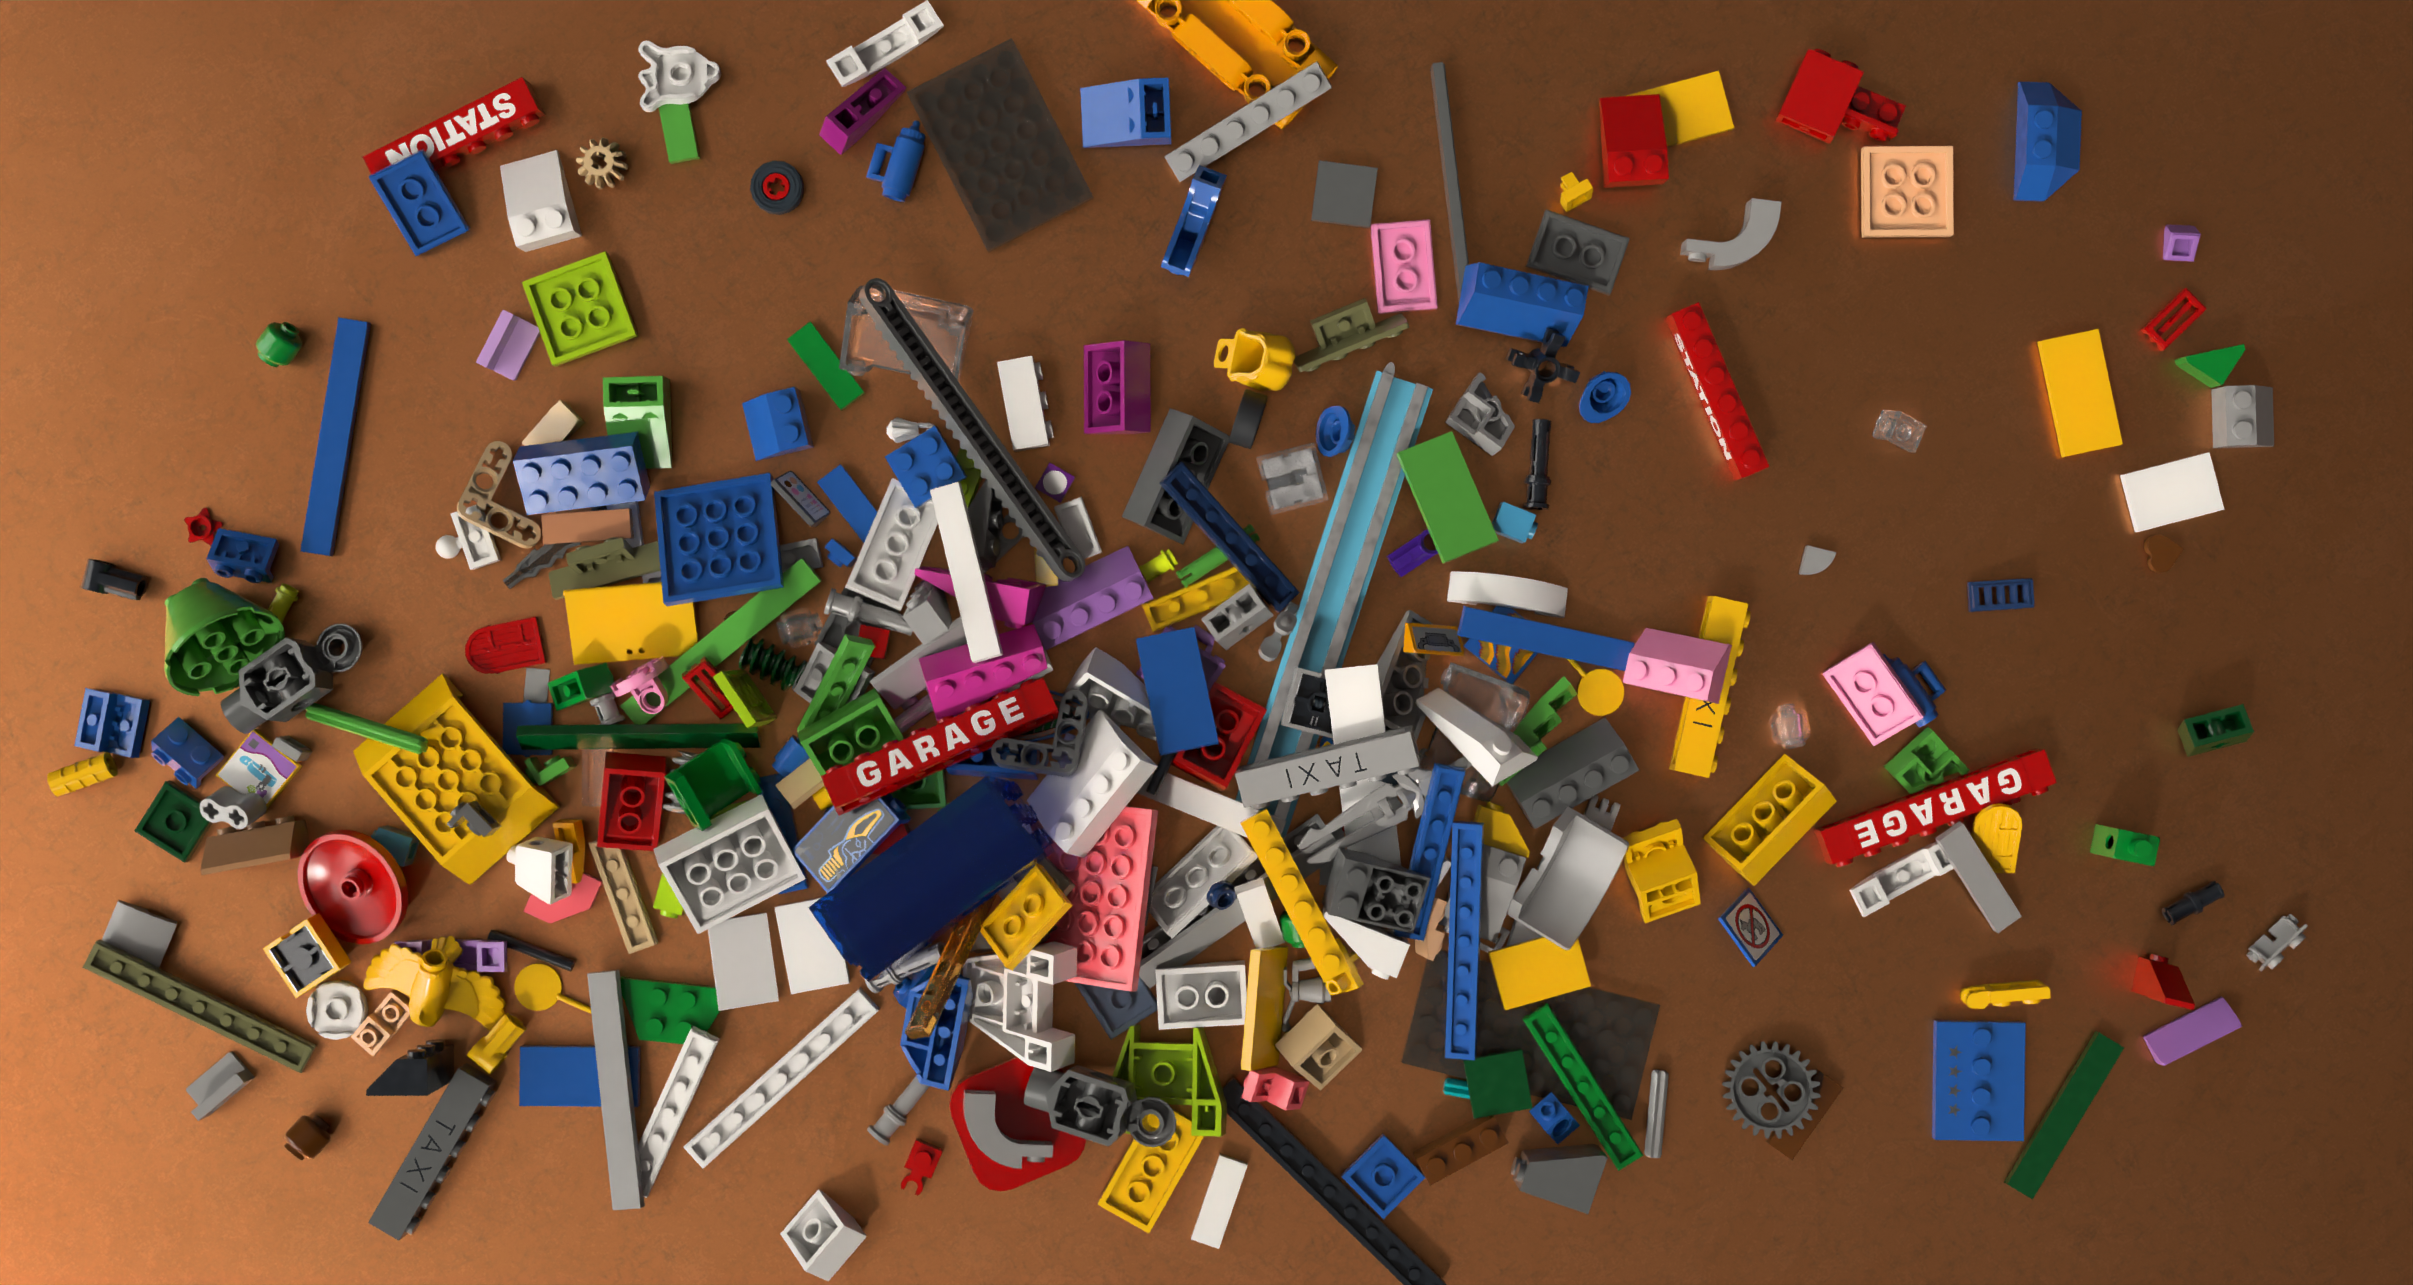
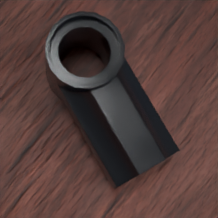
[80,559,148,600]

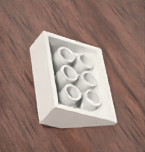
[1027,710,1158,858]
[653,794,806,934]

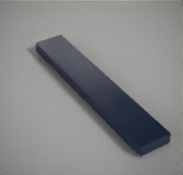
[1159,462,1300,613]

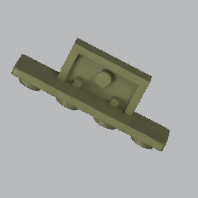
[1294,298,1409,372]
[549,537,661,600]

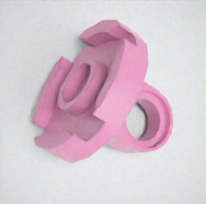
[610,656,669,714]

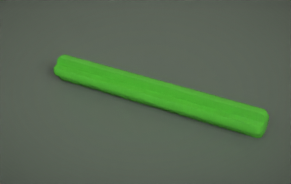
[305,703,428,754]

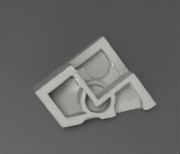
[1445,372,1515,456]

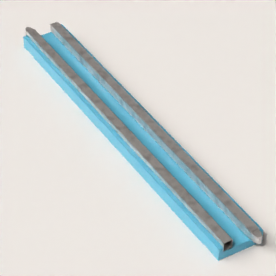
[1235,362,1433,838]

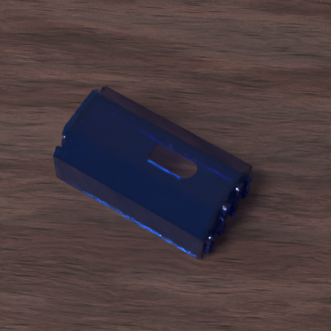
[808,776,1054,982]

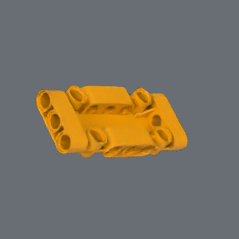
[1136,0,1338,130]

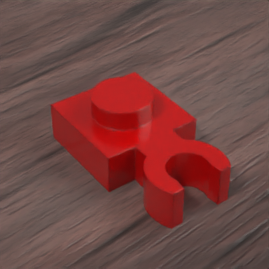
[901,1138,944,1196]

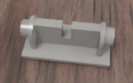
[2246,914,2307,972]

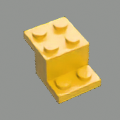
[1622,819,1701,923]

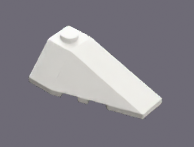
[1415,688,1538,786]

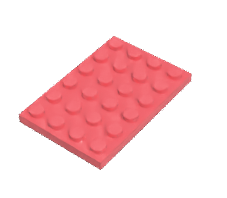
[1042,807,1158,992]

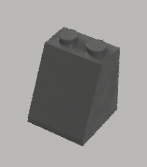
[1510,1144,1608,1214]

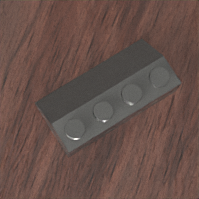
[1122,408,1230,544]
[1506,717,1639,829]

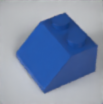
[742,387,814,461]

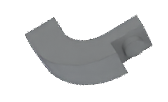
[1680,198,1782,270]
[963,1090,1053,1169]

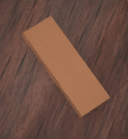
[541,508,634,545]

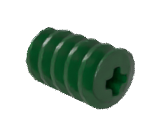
[739,636,807,692]

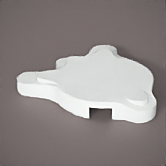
[638,40,721,113]

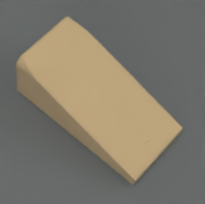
[522,400,585,446]

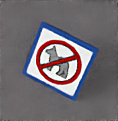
[1718,888,1783,967]

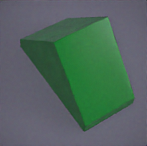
[2175,344,2245,388]

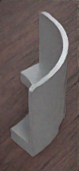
[1507,806,1629,950]

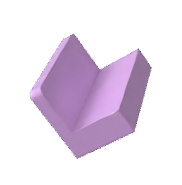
[476,309,540,381]

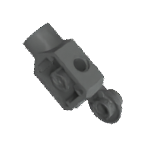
[221,624,363,734]
[1024,1065,1176,1147]

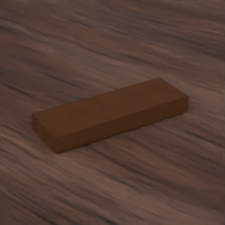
[1766,1070,1843,1160]

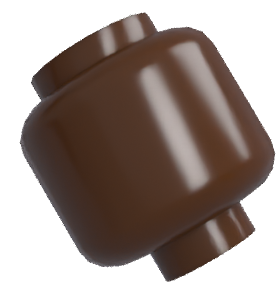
[284,1115,331,1160]

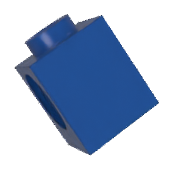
[1529,1092,1580,1144]

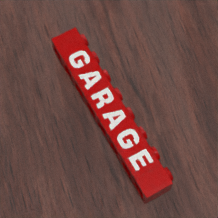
[821,678,1059,816]
[1814,748,2057,867]

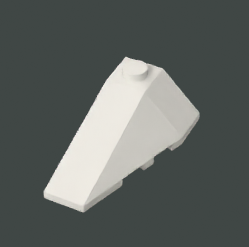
[1063,647,1157,741]

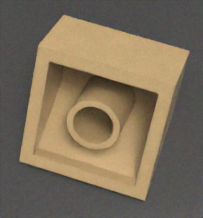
[1275,1004,1363,1091]

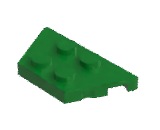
[620,977,720,1044]

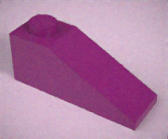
[819,68,907,155]

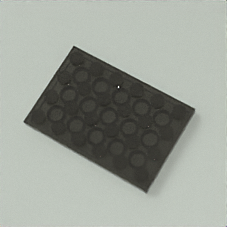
[906,38,1094,252]

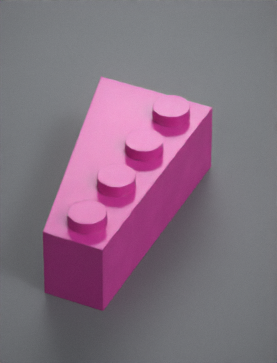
[919,624,1048,722]

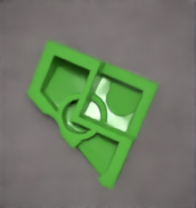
[1884,726,1969,794]

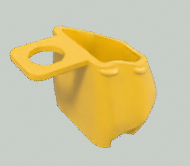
[1214,328,1296,391]

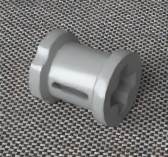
[589,692,626,725]

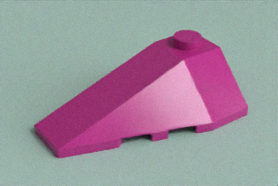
[914,566,1046,628]

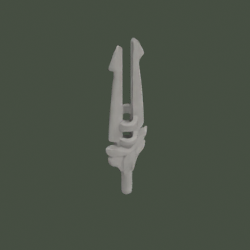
[1298,756,1472,864]

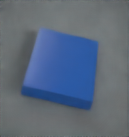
[369,149,470,256]

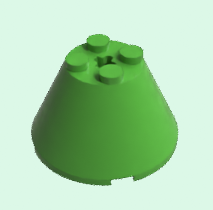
[164,578,285,696]

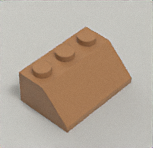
[200,815,310,875]

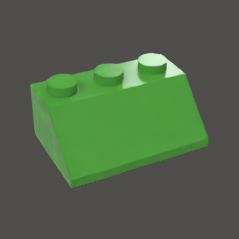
[797,688,905,776]

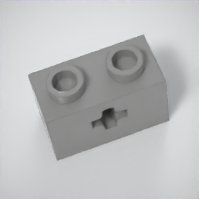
[1202,584,1274,650]

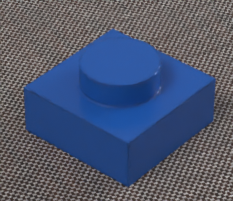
[825,538,858,568]

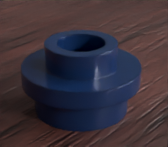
[1206,881,1236,910]

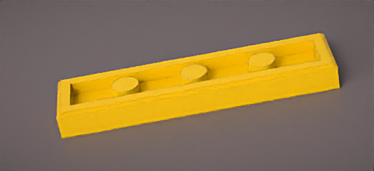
[1142,567,1254,632]

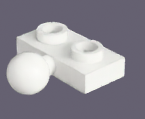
[436,505,501,570]

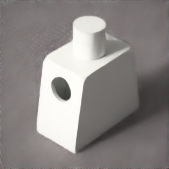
[506,837,573,905]

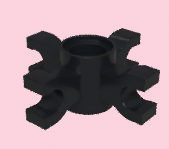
[1506,328,1580,403]

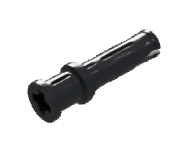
[1523,419,1552,510]

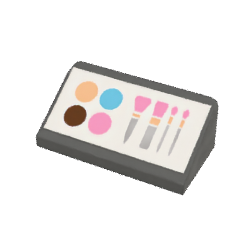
[771,471,830,527]

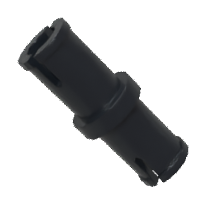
[2162,880,2225,925]

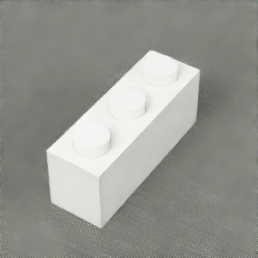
[997,356,1054,452]

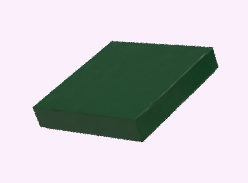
[134,780,212,863]
[1463,1048,1533,1119]

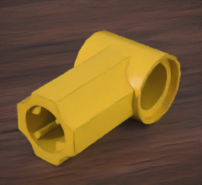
[467,1013,527,1075]

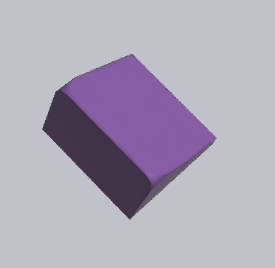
[2163,224,2201,262]

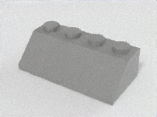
[870,616,967,711]

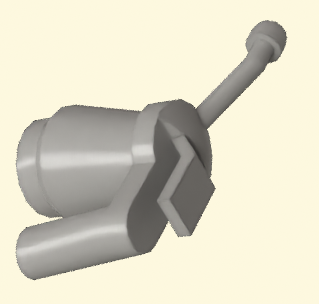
[1282,958,1332,1033]

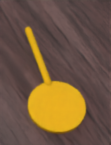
[1567,659,1624,716]
[514,963,591,1014]

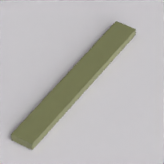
[83,939,317,1073]

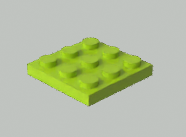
[522,251,638,367]

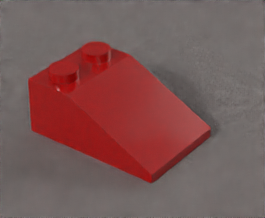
[1599,94,1669,188]
[1171,682,1267,792]
[597,752,666,851]

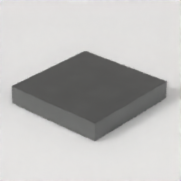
[1311,160,1378,228]

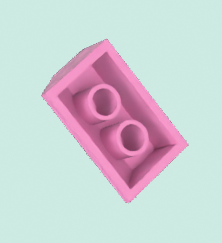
[1623,628,1732,704]

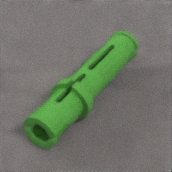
[1176,524,1260,588]

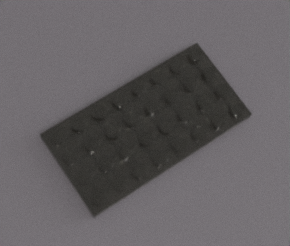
[1401,949,1660,1120]

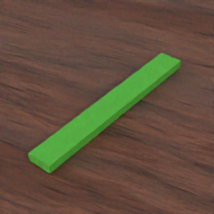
[620,557,822,724]

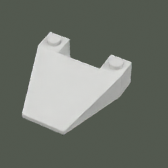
[963,941,1077,1072]

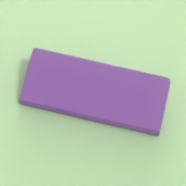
[2143,996,2242,1066]

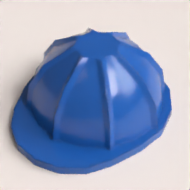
[1579,371,1631,423]
[1316,406,1355,457]

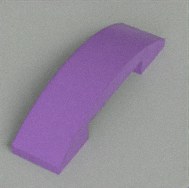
[394,939,507,972]

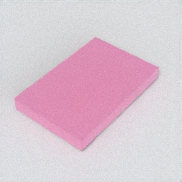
[1370,219,1438,314]
[1823,642,1925,746]

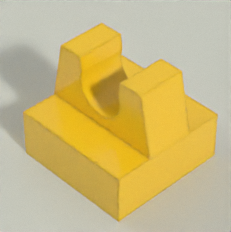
[1560,172,1593,212]

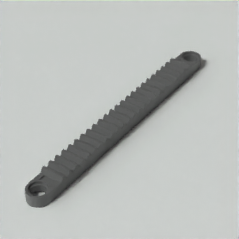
[859,278,1085,582]

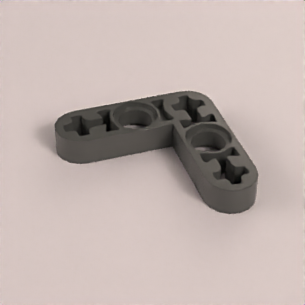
[991,690,1089,777]

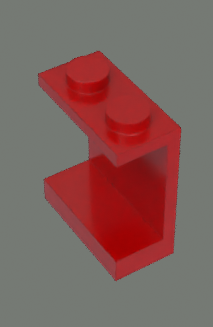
[1775,49,1864,144]

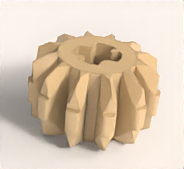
[576,137,628,189]

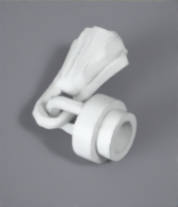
[886,417,934,443]

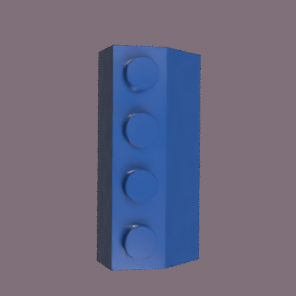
[1456,262,1589,347]

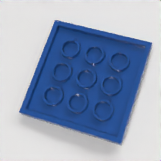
[654,473,784,606]

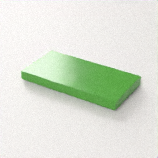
[1396,431,1499,564]

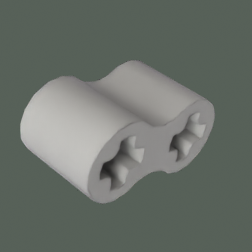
[199,786,267,829]

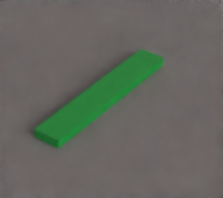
[1522,1003,1643,1171]

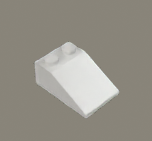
[500,150,582,252]
[1322,906,1410,980]
[1155,960,1247,1030]

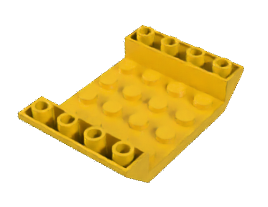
[353,673,560,885]

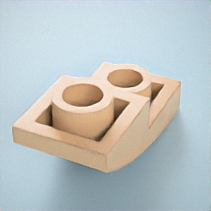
[1415,897,1447,961]
[351,989,410,1056]

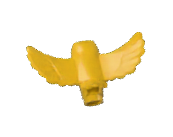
[363,936,506,1032]

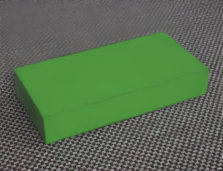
[659,103,700,164]

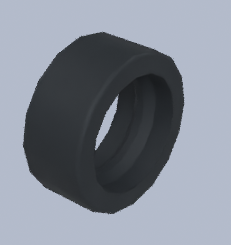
[1229,389,1268,449]

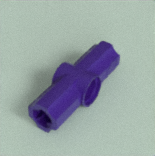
[1386,529,1438,578]

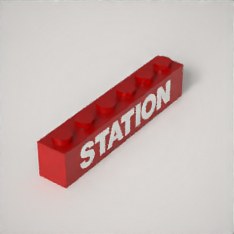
[362,77,546,174]
[1665,302,1769,481]

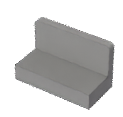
[186,1052,255,1121]

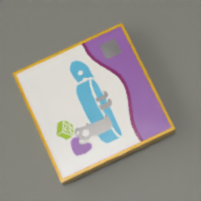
[216,729,302,810]

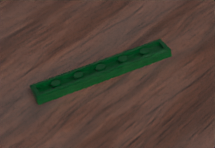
[2004,1031,2124,1200]

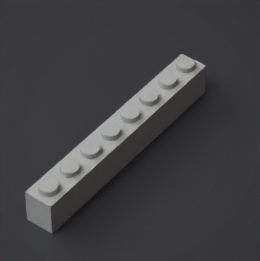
[1139,814,1337,988]

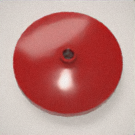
[298,829,408,944]

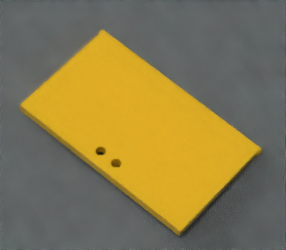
[563,582,699,665]

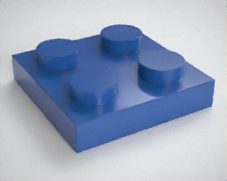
[885,426,967,508]
[1341,1133,1425,1219]

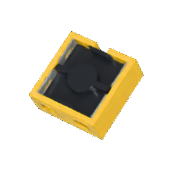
[263,913,352,998]

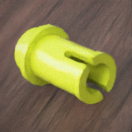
[1139,549,1179,583]
[268,583,299,623]

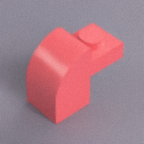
[1241,1066,1310,1110]

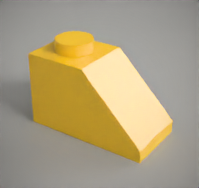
[1473,801,1530,858]

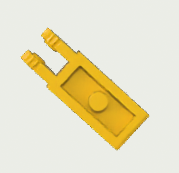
[1959,980,2051,1010]

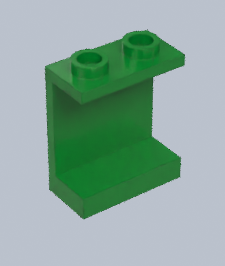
[664,738,762,831]

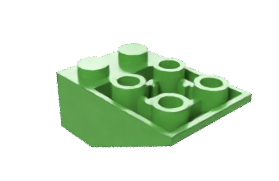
[603,376,672,469]

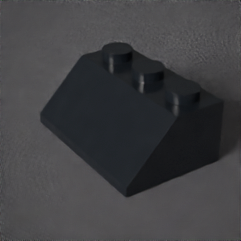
[366,1040,454,1096]

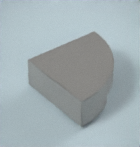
[1798,545,1836,575]

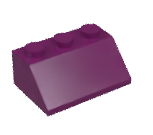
[1084,340,1151,434]

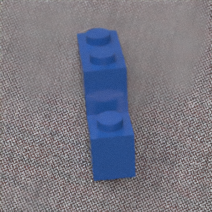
[1161,165,1227,277]

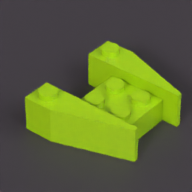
[1113,1024,1227,1137]

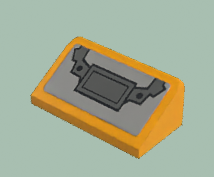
[1403,622,1464,656]

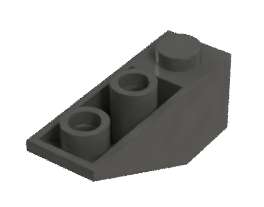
[967,479,1004,568]

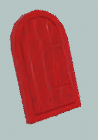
[465,617,547,674]

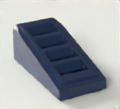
[1967,578,2035,612]

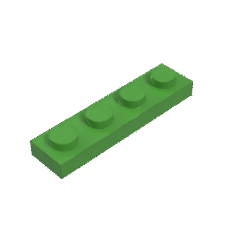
[797,634,875,732]

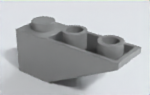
[903,580,952,645]

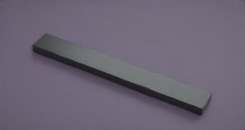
[1430,62,1469,303]

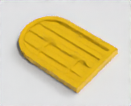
[1971,803,2022,873]

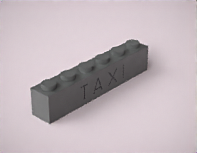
[368,1063,497,1240]

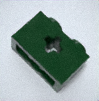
[2177,704,2254,757]

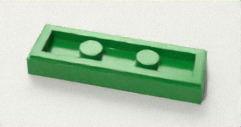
[787,322,865,411]

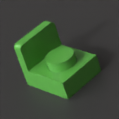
[524,755,577,786]

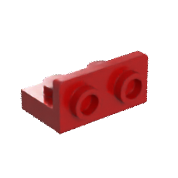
[1842,86,1906,142]

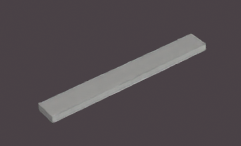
[587,970,645,1210]

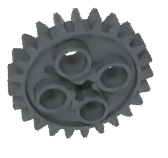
[1722,1041,1821,1139]

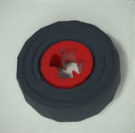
[750,161,804,215]

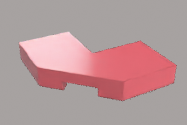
[523,872,603,924]

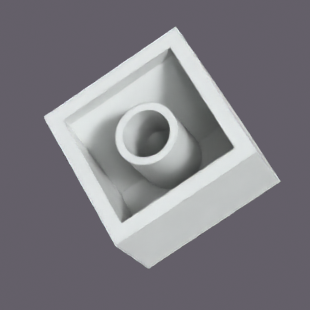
[780,1189,867,1281]

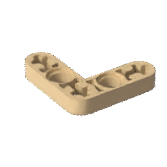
[457,441,541,548]

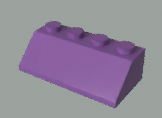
[1032,546,1154,650]

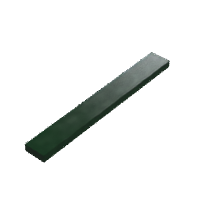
[516,723,761,750]

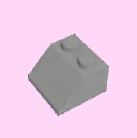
[2211,385,2274,448]

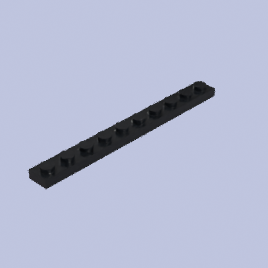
[1222,1077,1446,1285]

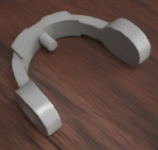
[1258,601,1300,662]

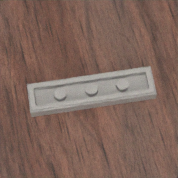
[1935,822,2022,933]

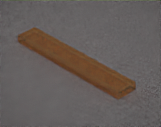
[904,881,1000,1039]

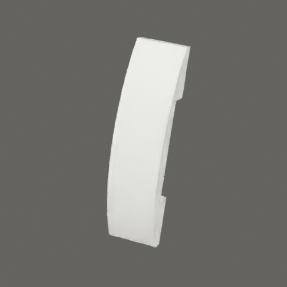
[826,0,944,87]
[1447,571,1568,618]
[1849,841,1954,917]

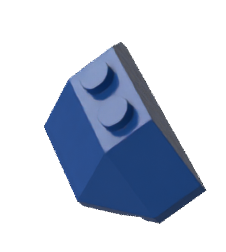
[2014,81,2082,202]
[900,972,973,1091]

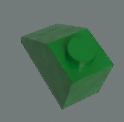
[547,663,614,711]

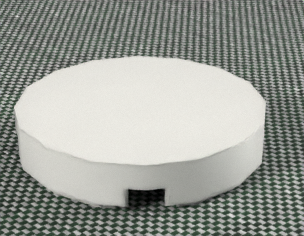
[306,979,368,1040]

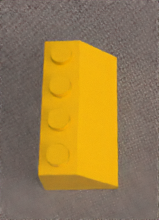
[1703,754,1837,886]

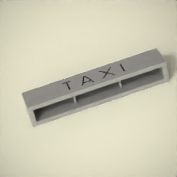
[1235,725,1421,809]

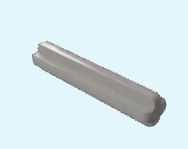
[1644,1069,1669,1158]

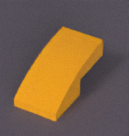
[552,819,585,884]

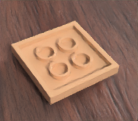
[1861,146,1954,237]

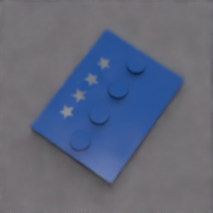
[1932,1020,2026,1141]

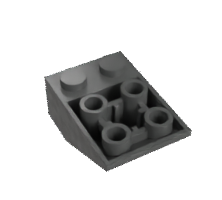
[1322,847,1431,934]

